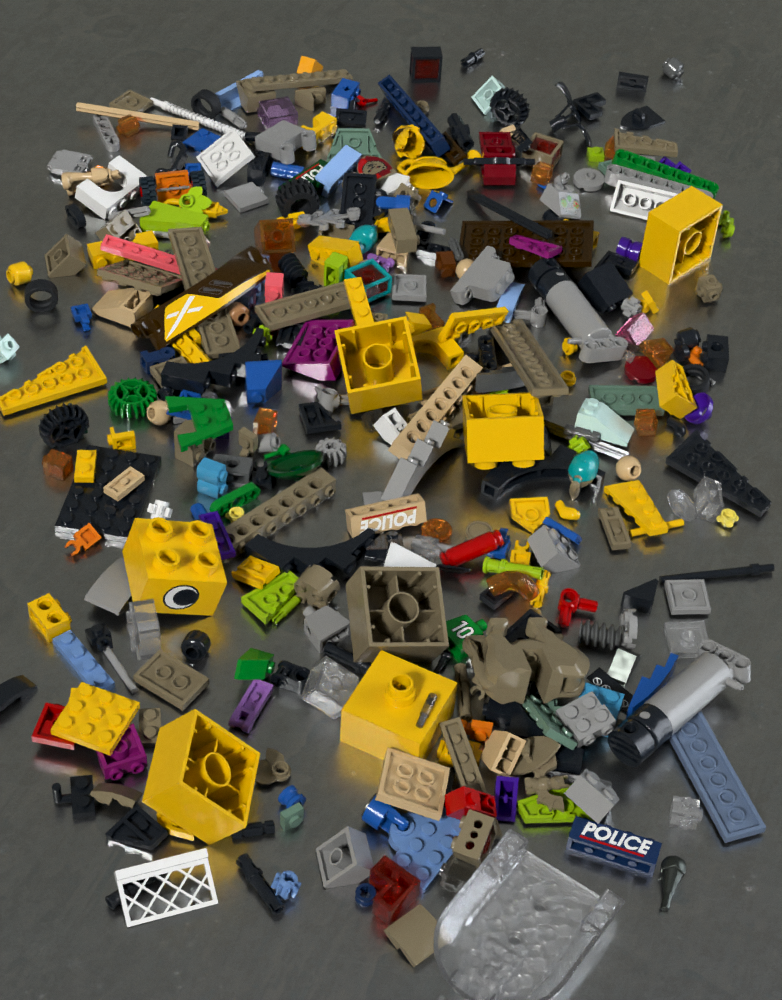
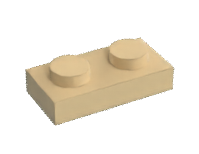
[103,466,145,501]

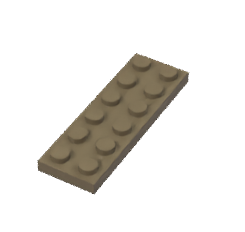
[255,281,351,331]

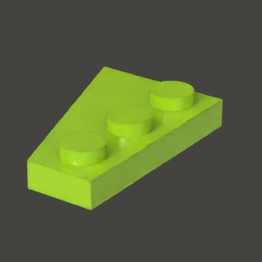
[516,783,594,824]

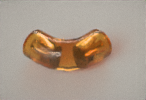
[486,571,539,601]

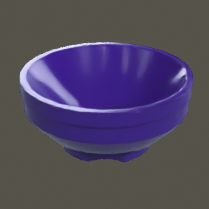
[684,392,714,424]

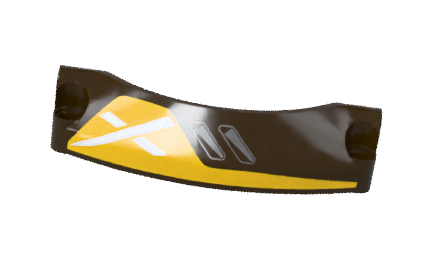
[131,246,275,351]

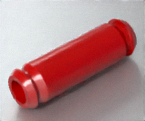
[439,529,504,569]

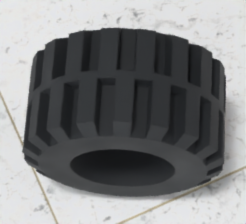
[275,178,320,218]

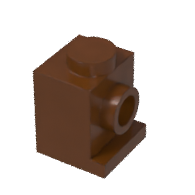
[435,251,456,277]

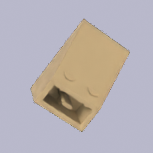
[91,288,153,327]

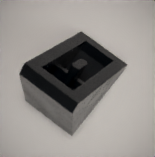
[621,579,658,614]

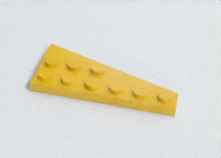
[0,346,107,416]

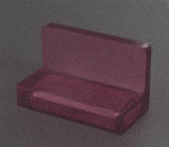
[615,312,654,347]

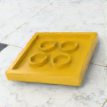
[51,682,140,756]

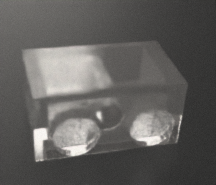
[693,476,724,523]

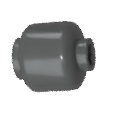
[662,57,684,79]

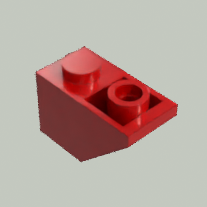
[445,786,497,820]

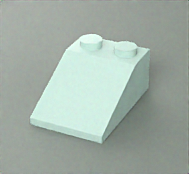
[574,398,635,447]

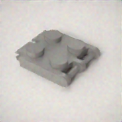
[47,149,93,175]

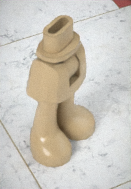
[61,168,121,196]

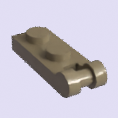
[598,506,632,550]

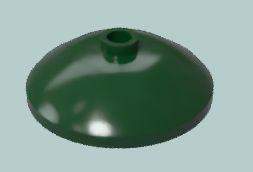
[267,450,324,481]

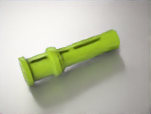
[483,556,544,580]

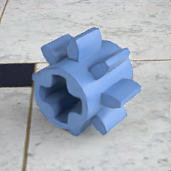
[271,870,301,900]

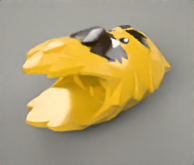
[392,124,425,159]

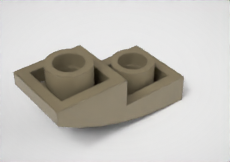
[90,783,143,808]

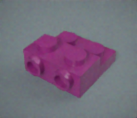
[96,723,148,780]

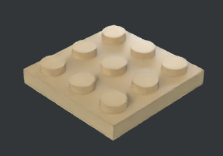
[375,747,450,821]

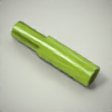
[272,596,300,624]

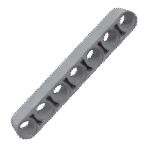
[604,164,713,198]

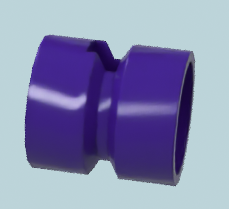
[616,236,643,263]

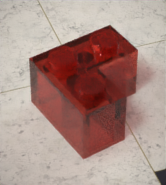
[369,855,421,926]

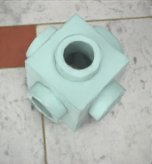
[0,334,20,364]

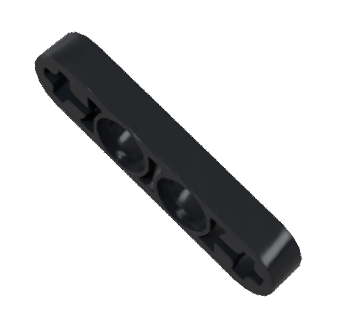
[478,335,497,373]

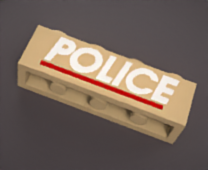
[345,493,427,538]

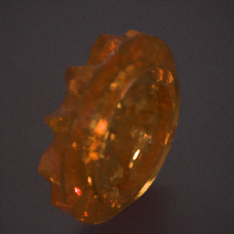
[421,518,452,543]

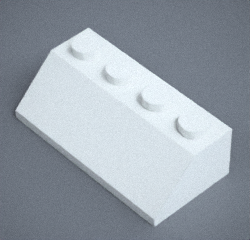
[610,180,677,220]

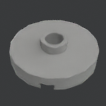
[573,168,605,192]

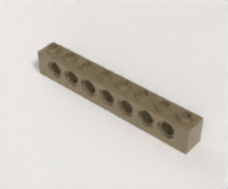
[222,467,336,565]

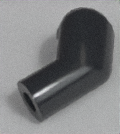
[666,416,686,437]

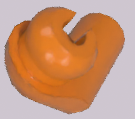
[688,346,703,366]

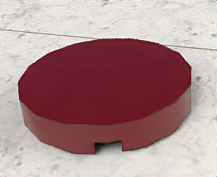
[624,356,660,384]

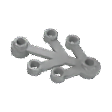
[297,207,360,231]

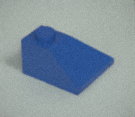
[245,360,282,403]

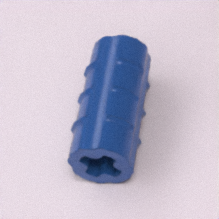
[271,162,305,179]

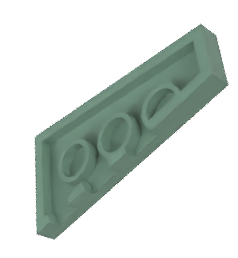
[522,694,578,750]

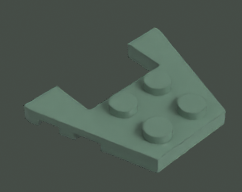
[326,128,382,163]

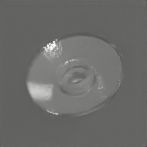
[667,489,698,522]

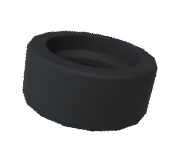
[191,89,221,119]
[24,279,58,312]
[683,364,710,396]

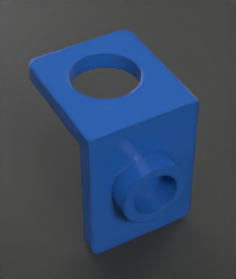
[423,190,453,213]

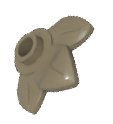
[255,748,291,785]

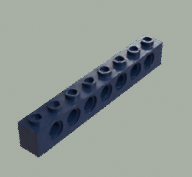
[378,74,450,157]

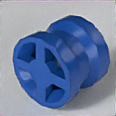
[278,785,306,809]

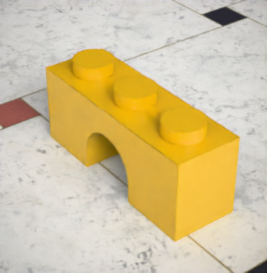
[300,111,337,152]

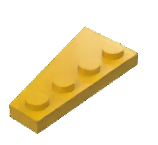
[604,480,668,536]

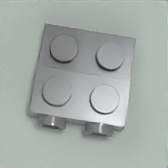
[555,691,616,748]

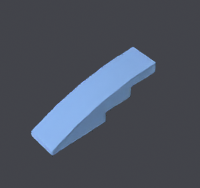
[497,282,525,323]

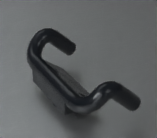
[154,140,188,184]

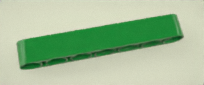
[611,149,719,200]

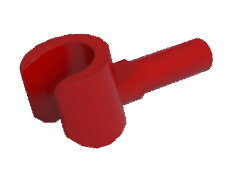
[356,95,378,107]

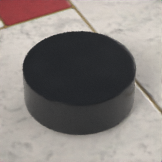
[674,344,690,362]

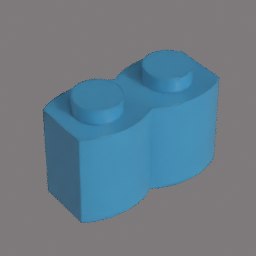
[197,457,228,499]

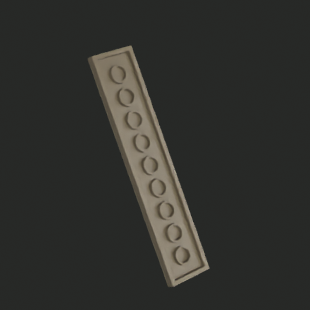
[168,227,240,359]
[489,319,569,398]

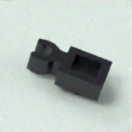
[251,461,272,490]
[85,623,113,652]

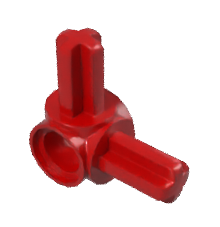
[558,588,598,628]

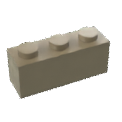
[388,208,420,253]

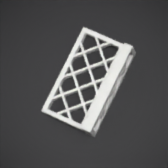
[114,848,218,928]

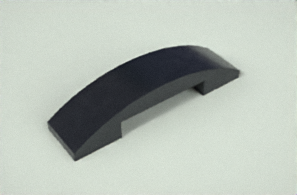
[0,675,37,712]

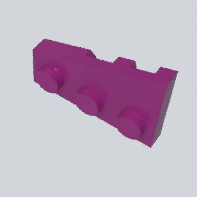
[509,235,562,259]

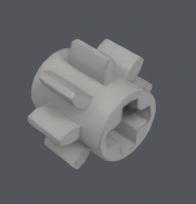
[621,296,642,318]

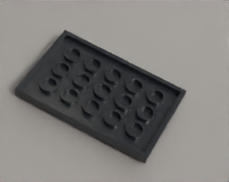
[55,445,161,542]

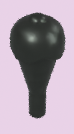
[660,855,687,911]

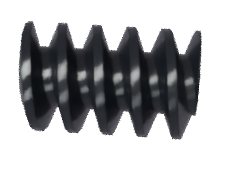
[278,253,308,288]

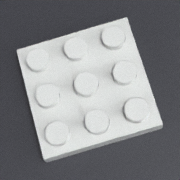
[196,128,255,187]

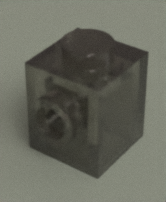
[439,856,476,896]

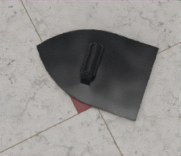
[620,106,665,130]

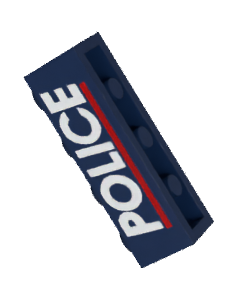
[566,816,662,877]

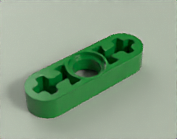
[209,482,261,518]

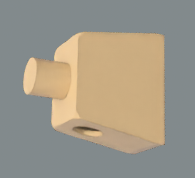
[376,233,409,267]
[481,730,526,776]

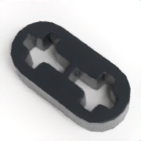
[65,203,86,228]

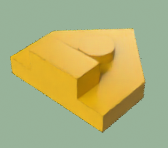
[509,497,550,534]

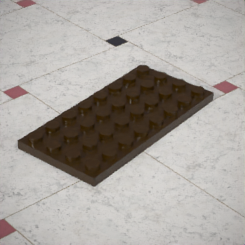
[457,220,594,268]

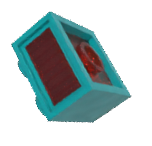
[344,258,392,302]

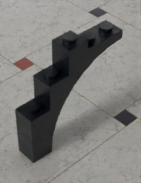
[161,328,266,395]
[481,444,606,501]
[245,528,375,582]
[482,697,585,775]

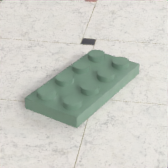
[588,385,665,416]

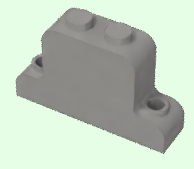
[450,246,514,305]

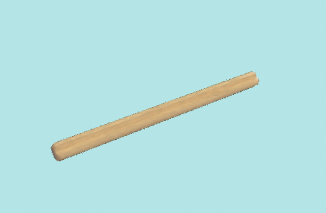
[76,102,199,131]

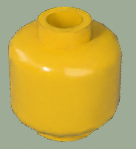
[6,261,33,286]

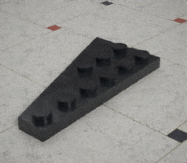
[665,429,772,517]

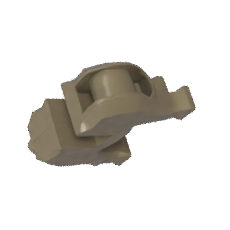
[462,617,590,704]

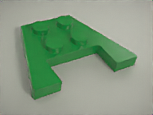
[165,396,233,452]

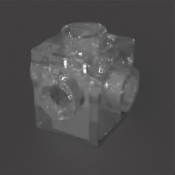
[411,535,442,564]
[669,796,703,830]

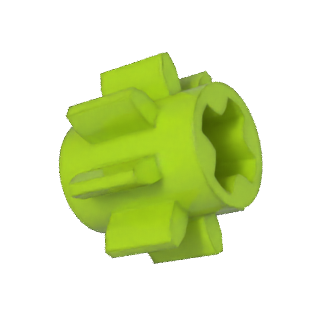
[567,435,590,455]

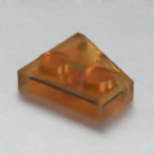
[639,338,674,369]

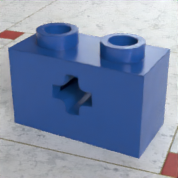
[331,78,361,109]

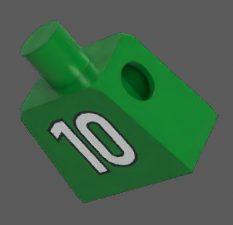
[446,615,487,663]

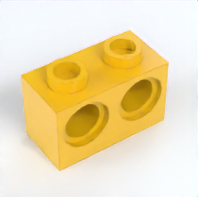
[27,593,72,643]

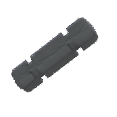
[448,237,464,261]
[564,424,600,443]

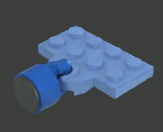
[361,793,461,894]

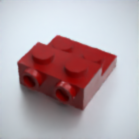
[31,703,76,750]

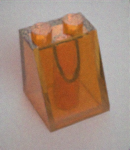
[254,218,296,254]

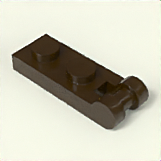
[442,131,468,166]

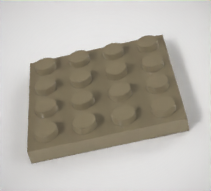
[97,259,184,296]

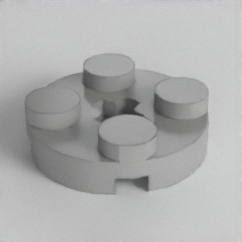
[619,608,638,649]

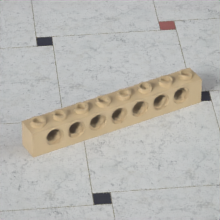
[388,355,483,459]

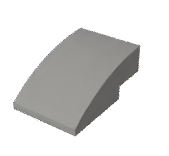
[84,558,133,616]

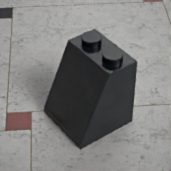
[576,261,634,314]

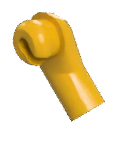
[555,500,580,520]

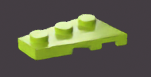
[241,571,298,625]

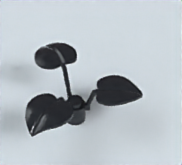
[549,82,592,147]

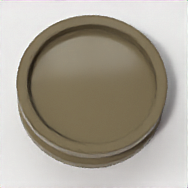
[465,521,493,540]

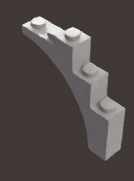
[381,419,464,501]

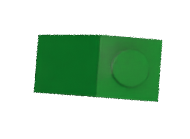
[234,648,275,680]

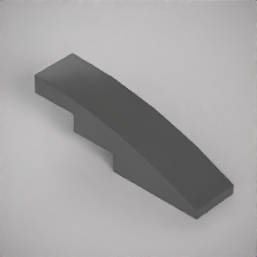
[475,367,525,393]

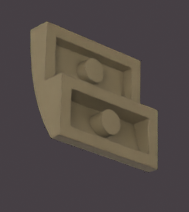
[383,904,452,968]

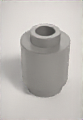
[255,433,280,453]

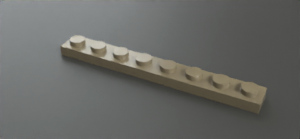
[244,69,353,92]

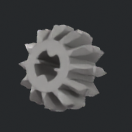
[315,437,347,468]

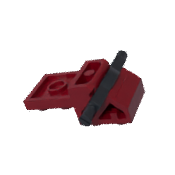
[463,132,535,186]

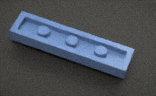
[52,630,115,691]

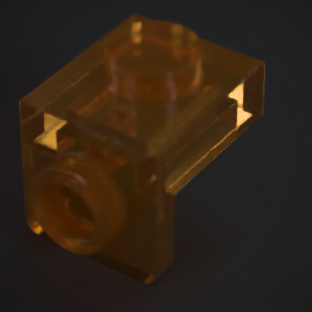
[419,303,445,331]

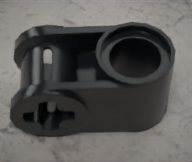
[270,660,312,695]

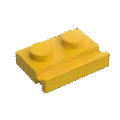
[231,556,281,590]

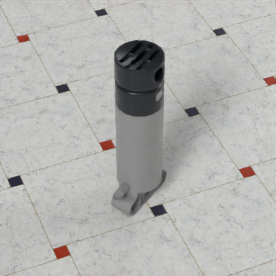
[528,257,628,363]
[607,639,751,767]

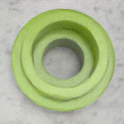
[721,222,735,238]

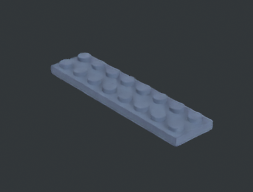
[669,711,766,843]

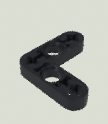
[411,221,451,260]

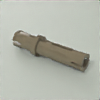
[454,663,473,722]

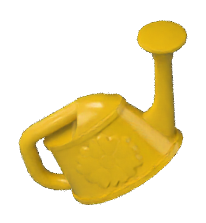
[396,150,481,189]

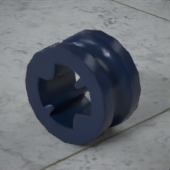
[355,883,376,907]

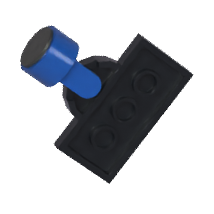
[340,173,412,229]

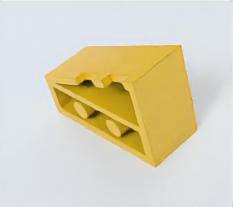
[307,235,364,274]

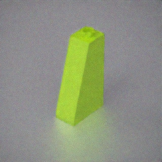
[140,201,210,234]

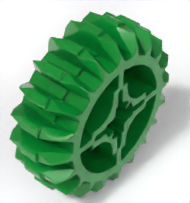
[108,377,157,419]

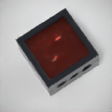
[409,46,443,83]

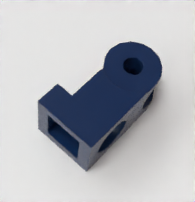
[140,347,175,375]

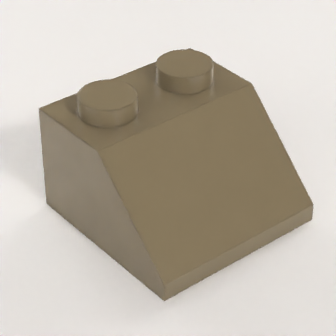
[44,234,86,278]

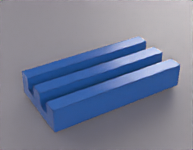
[542,517,582,545]

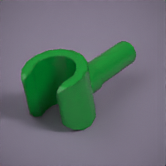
[264,444,290,459]

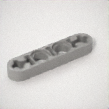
[93,114,120,152]

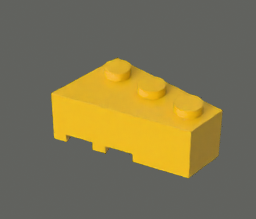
[655,360,697,419]

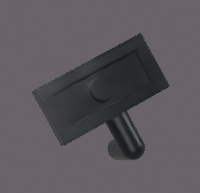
[335,100,367,128]
[52,775,96,819]

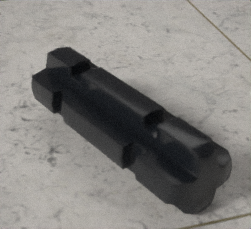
[231,820,275,839]

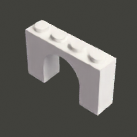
[75,155,147,220]

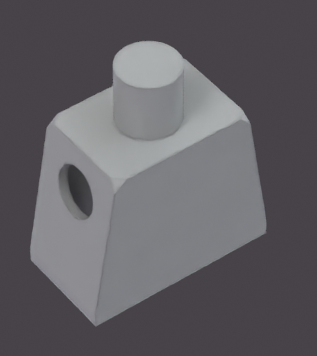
[303,606,351,653]

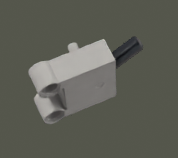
[245,120,317,164]

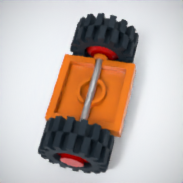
[139,170,207,206]

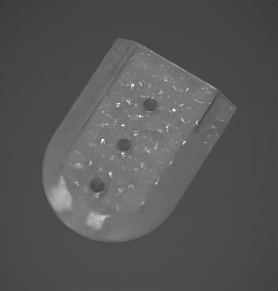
[433,829,626,1000]

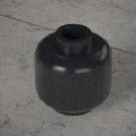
[674,327,701,351]
[181,630,211,661]

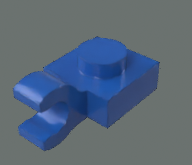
[71,303,93,331]
[487,528,511,559]

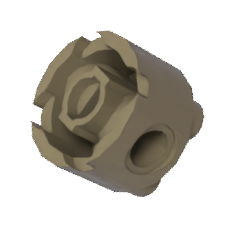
[294,564,340,610]

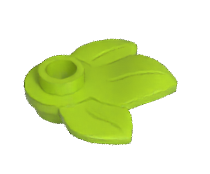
[179,186,212,214]

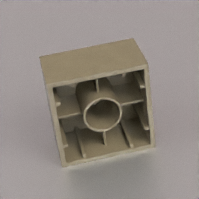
[346,566,449,662]

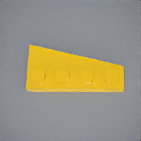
[438,307,509,343]

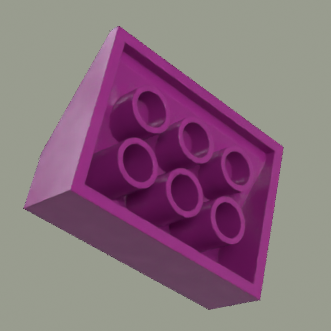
[282,319,356,381]

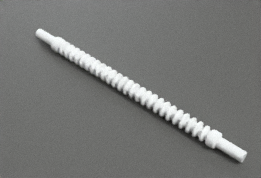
[150,97,256,146]

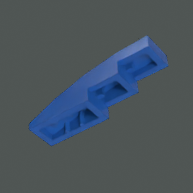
[626,653,679,718]

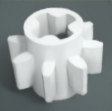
[147,499,173,519]

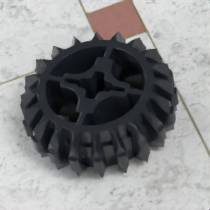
[489,87,530,127]
[38,403,90,449]

